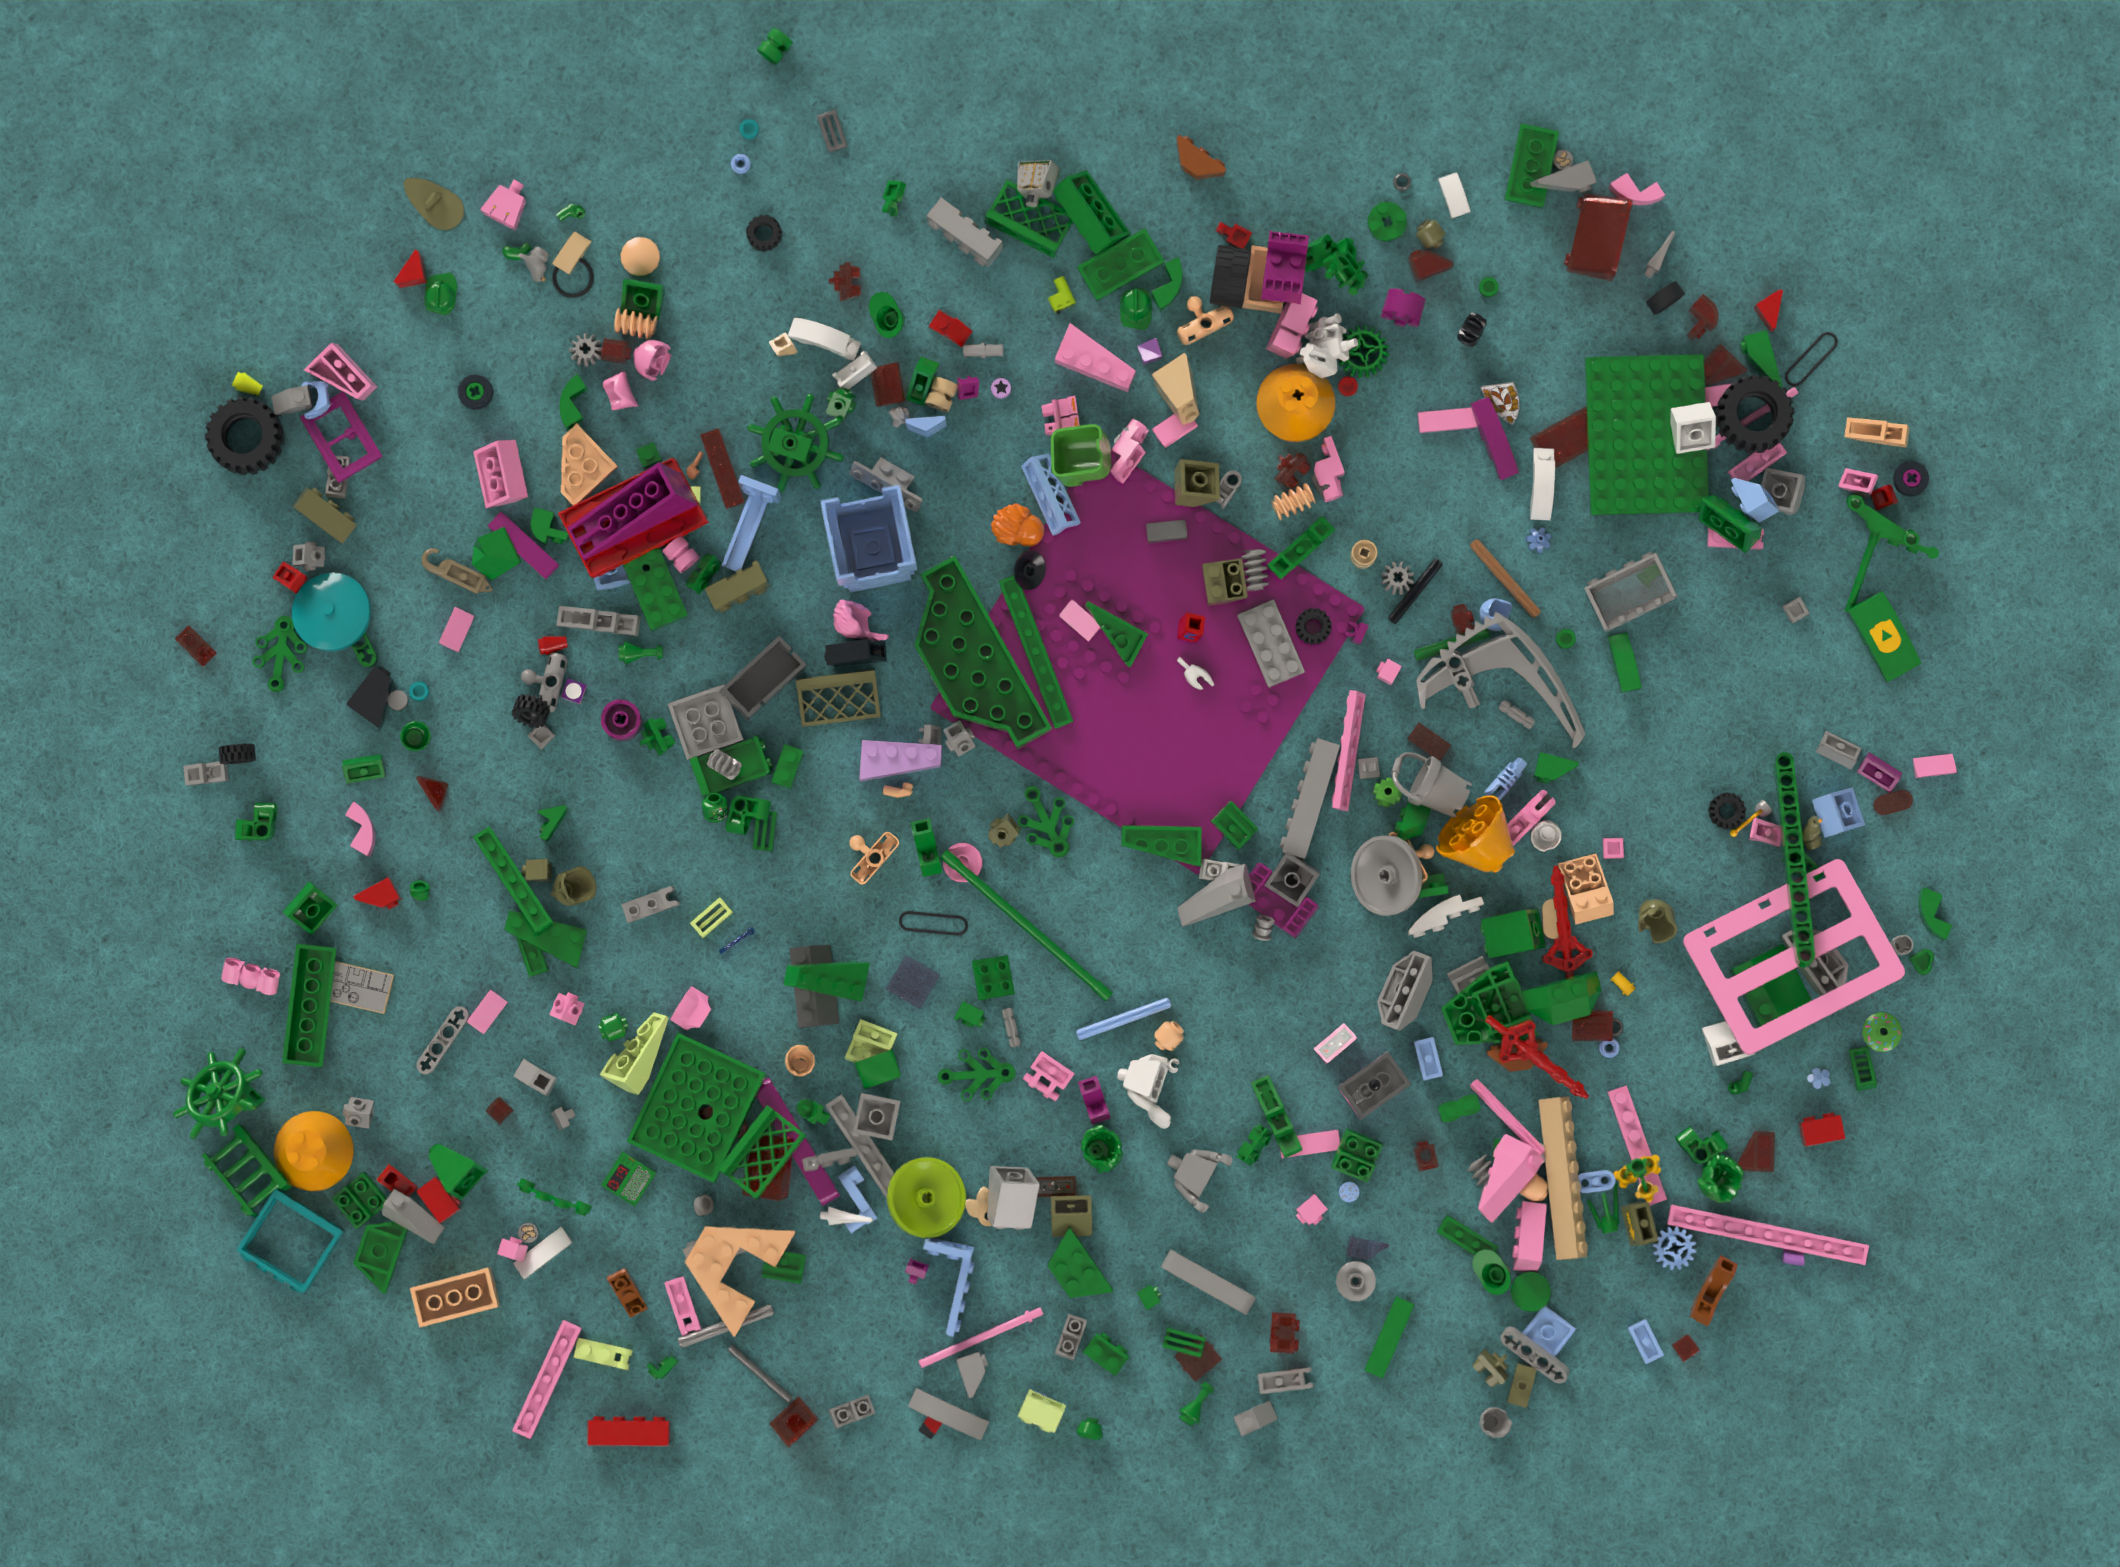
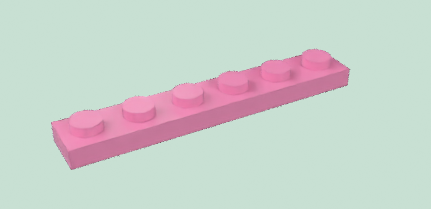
[1332,690,1366,811]
[1607,1085,1667,1205]
[512,1320,582,1439]

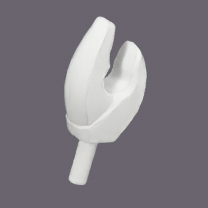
[1177,657,1214,690]

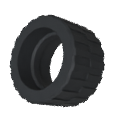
[1209,245,1251,308]

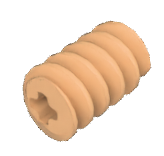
[614,308,658,340]
[1271,483,1316,520]

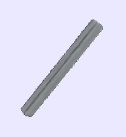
[678,1305,774,1348]

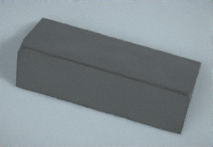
[1146,520,1188,544]

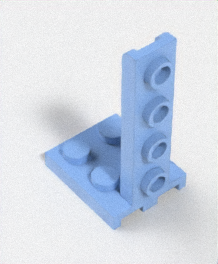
[722,475,781,571]
[923,1238,975,1337]

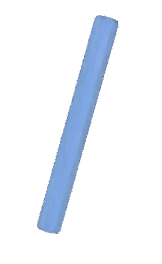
[1076,998,1171,1040]

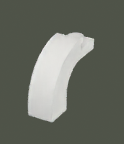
[788,318,861,361]
[1530,448,1555,520]

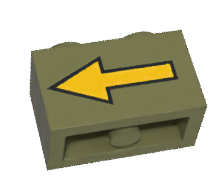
[1621,1201,1658,1246]

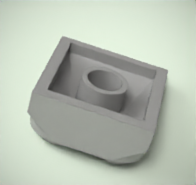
[1761,468,1805,515]
[853,1093,900,1140]

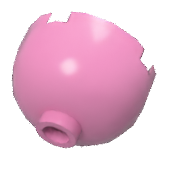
[634,340,671,381]

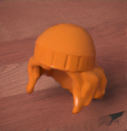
[991,503,1044,547]

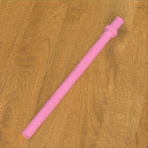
[919,1307,1043,1368]

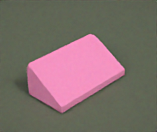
[1152,414,1198,448]
[1059,600,1100,642]
[439,607,475,652]
[1913,754,1957,778]
[467,990,508,1034]

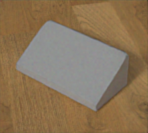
[1816,731,1862,769]

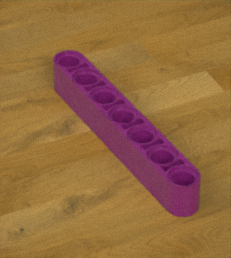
[756,1078,840,1206]

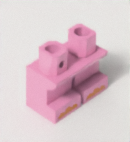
[1042,396,1080,436]

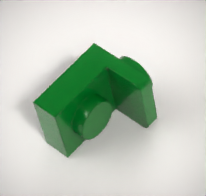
[647,1356,679,1379]

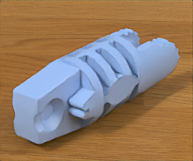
[1484,757,1527,800]

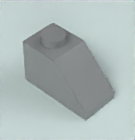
[271,385,314,415]
[956,1352,988,1398]
[1233,1400,1278,1436]

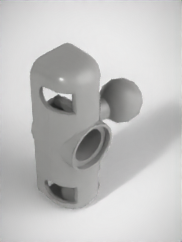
[521,653,568,713]

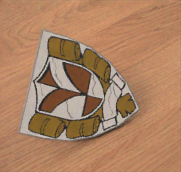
[1481,382,1520,425]

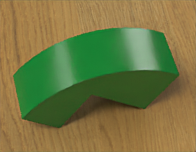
[1151,257,1182,312]
[559,374,588,430]
[911,818,942,877]
[1918,887,1952,941]

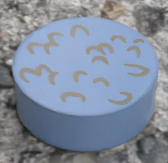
[1339,1182,1359,1202]

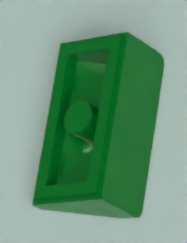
[342,754,385,784]

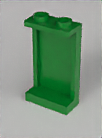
[690,735,773,798]

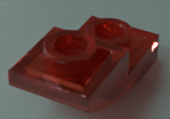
[175,625,217,667]

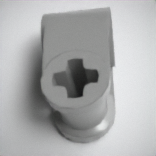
[1216,471,1242,509]

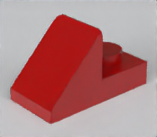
[929,310,973,347]
[272,561,308,594]
[377,1164,418,1197]

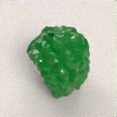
[1080,1125,1123,1173]
[1697,1155,1744,1203]

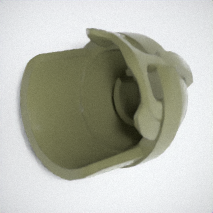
[550,866,597,906]
[1638,899,1677,943]

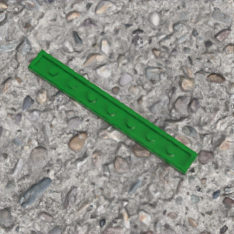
[998,575,1073,729]

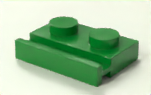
[1210,801,1258,850]
[761,1251,806,1284]

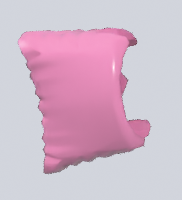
[603,372,639,410]

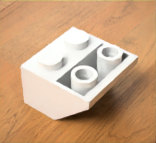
[1702,1021,1755,1067]

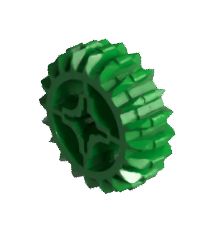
[1338,325,1389,378]

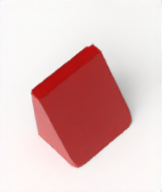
[1871,484,1898,510]

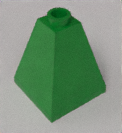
[428,1144,488,1200]

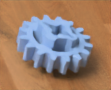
[1652,1227,1696,1270]

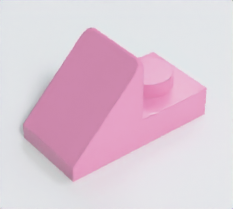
[1749,818,1782,847]

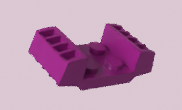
[1261,231,1309,304]
[1248,862,1319,939]

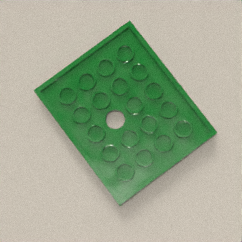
[626,1033,767,1184]

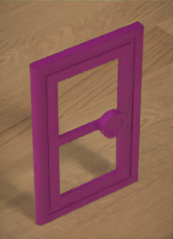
[300,391,383,483]

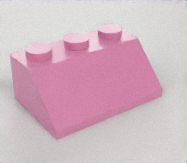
[473,440,528,509]

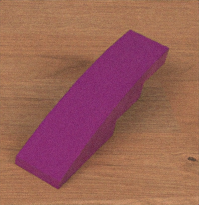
[1470,397,1519,480]
[487,512,560,579]

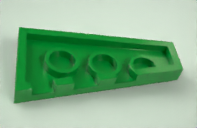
[504,910,587,969]

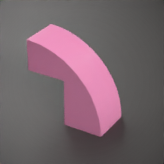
[1609,173,1665,205]
[345,802,375,857]

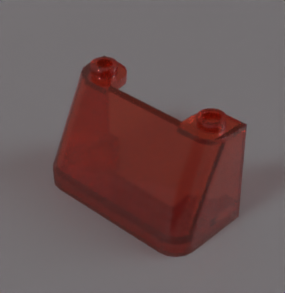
[1564,194,1633,282]

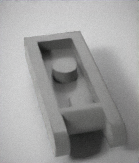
[1257,1367,1314,1394]

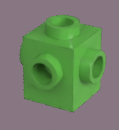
[1372,778,1402,808]

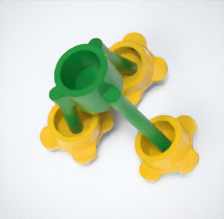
[1613,1155,1661,1202]

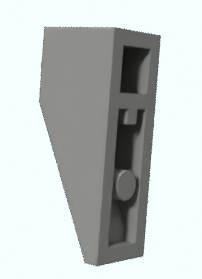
[1530,160,1596,193]
[382,1189,445,1244]

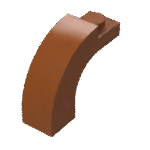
[1690,1255,1738,1326]

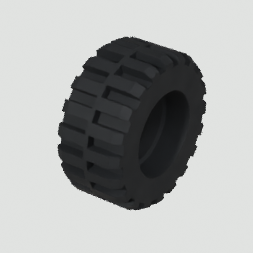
[1715,375,1795,454]
[205,397,284,475]

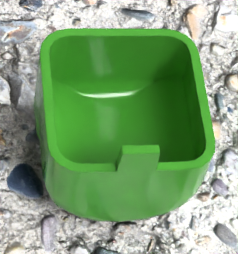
[1051,424,1111,487]

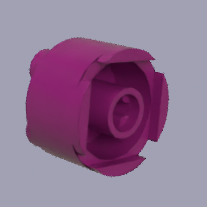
[1381,288,1426,327]
[601,699,643,741]

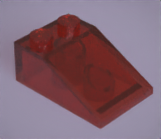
[742,1135,794,1201]

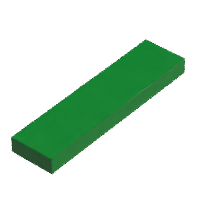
[1364,1296,1415,1379]

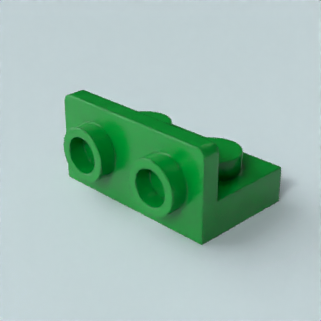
[1418,873,1449,898]
[1083,1332,1130,1376]

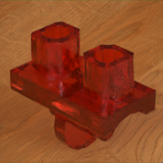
[828,262,861,301]
[1274,453,1311,489]

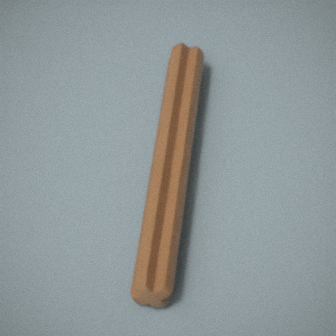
[1470,539,1541,618]

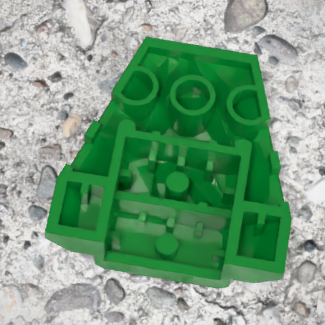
[1441,961,1538,1045]

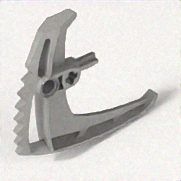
[1416,612,1585,748]

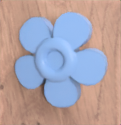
[1807,1068,1830,1089]

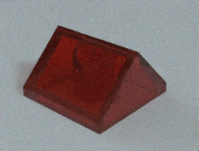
[770,1396,820,1448]

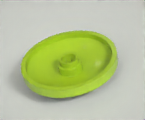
[887,1157,966,1238]

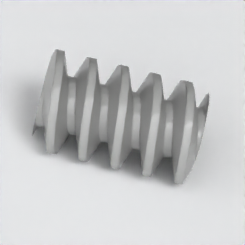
[1241,549,1269,591]
[1467,1154,1492,1193]

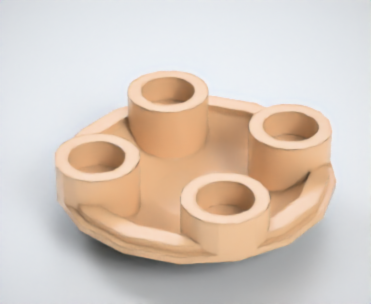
[621,237,660,276]

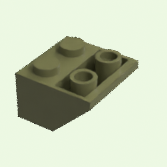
[1202,558,1248,606]
[1051,1195,1092,1237]

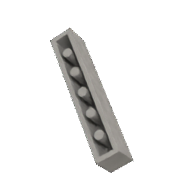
[1279,738,1340,860]

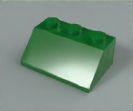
[1699,495,1762,554]

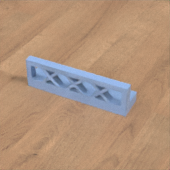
[1021,453,1081,535]

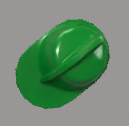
[424,272,457,315]
[1120,288,1152,330]
[869,292,905,338]
[1472,1249,1511,1295]

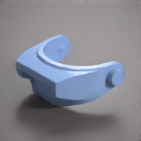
[302,381,330,419]

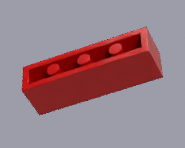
[587,1416,670,1446]

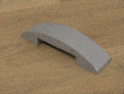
[908,1388,989,1440]

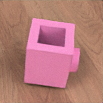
[1296,1194,1328,1226]

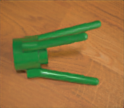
[1587,1183,1620,1234]

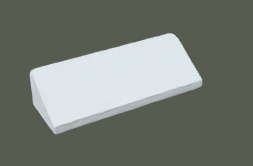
[513,1227,573,1279]

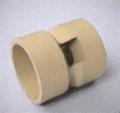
[925,377,958,412]
[1350,540,1377,569]

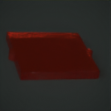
[1174,1334,1222,1382]

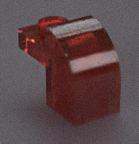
[1687,293,1719,341]

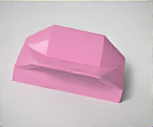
[670,986,711,1031]

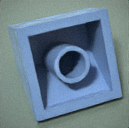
[1812,787,1865,838]

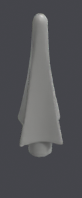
[1645,231,1675,278]

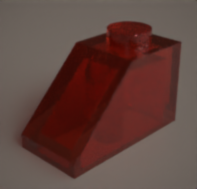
[1407,249,1454,282]

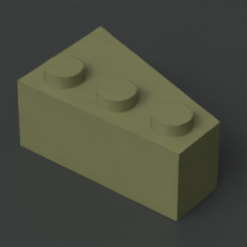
[292,487,357,544]

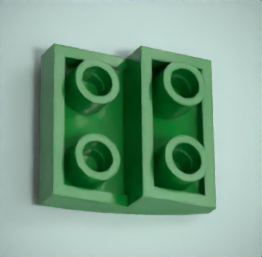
[1331,1128,1383,1183]
[332,1172,388,1230]

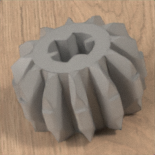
[569,333,603,367]
[1381,562,1414,595]
[707,749,742,780]

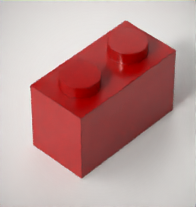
[1798,1112,1846,1147]
[416,1177,461,1223]

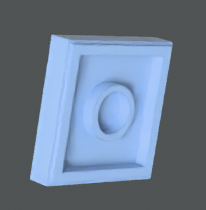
[1522,1306,1576,1357]

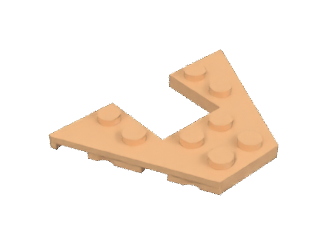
[685,1226,795,1337]

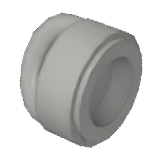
[694,1194,714,1216]

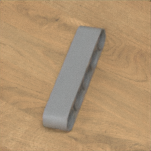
[1161,1250,1256,1315]

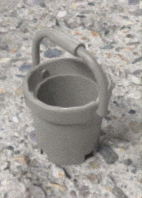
[1391,752,1472,818]

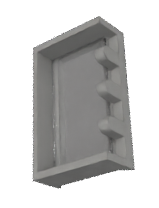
[1584,552,1679,632]

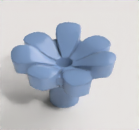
[1525,527,1551,553]

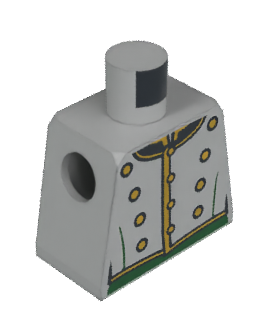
[1017,160,1060,207]

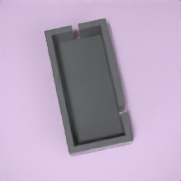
[720,636,807,721]

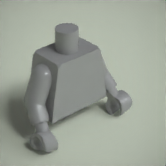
[1167,1149,1233,1213]

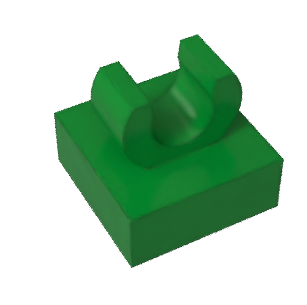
[242,1087,266,1112]

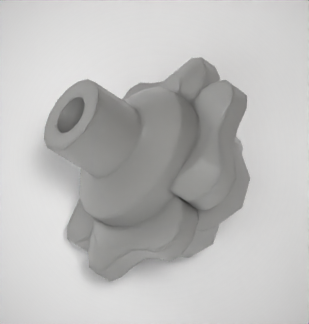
[889,407,910,428]

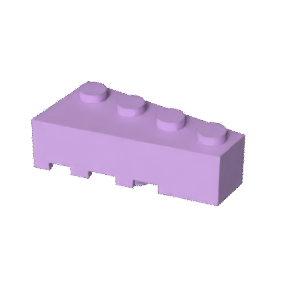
[859,740,942,782]

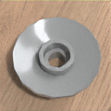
[1336,1261,1376,1301]

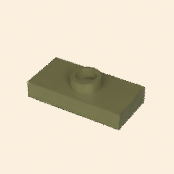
[1507,1363,1537,1408]

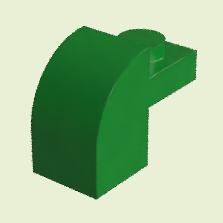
[531,507,570,545]

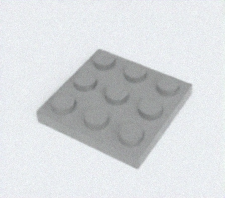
[668,684,744,760]

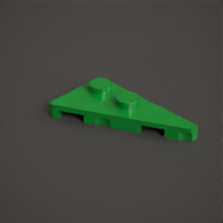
[1085,601,1148,667]

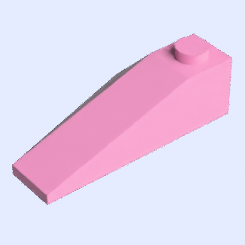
[1478,1135,1544,1222]

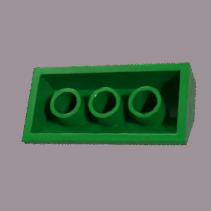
[1052,170,1131,254]

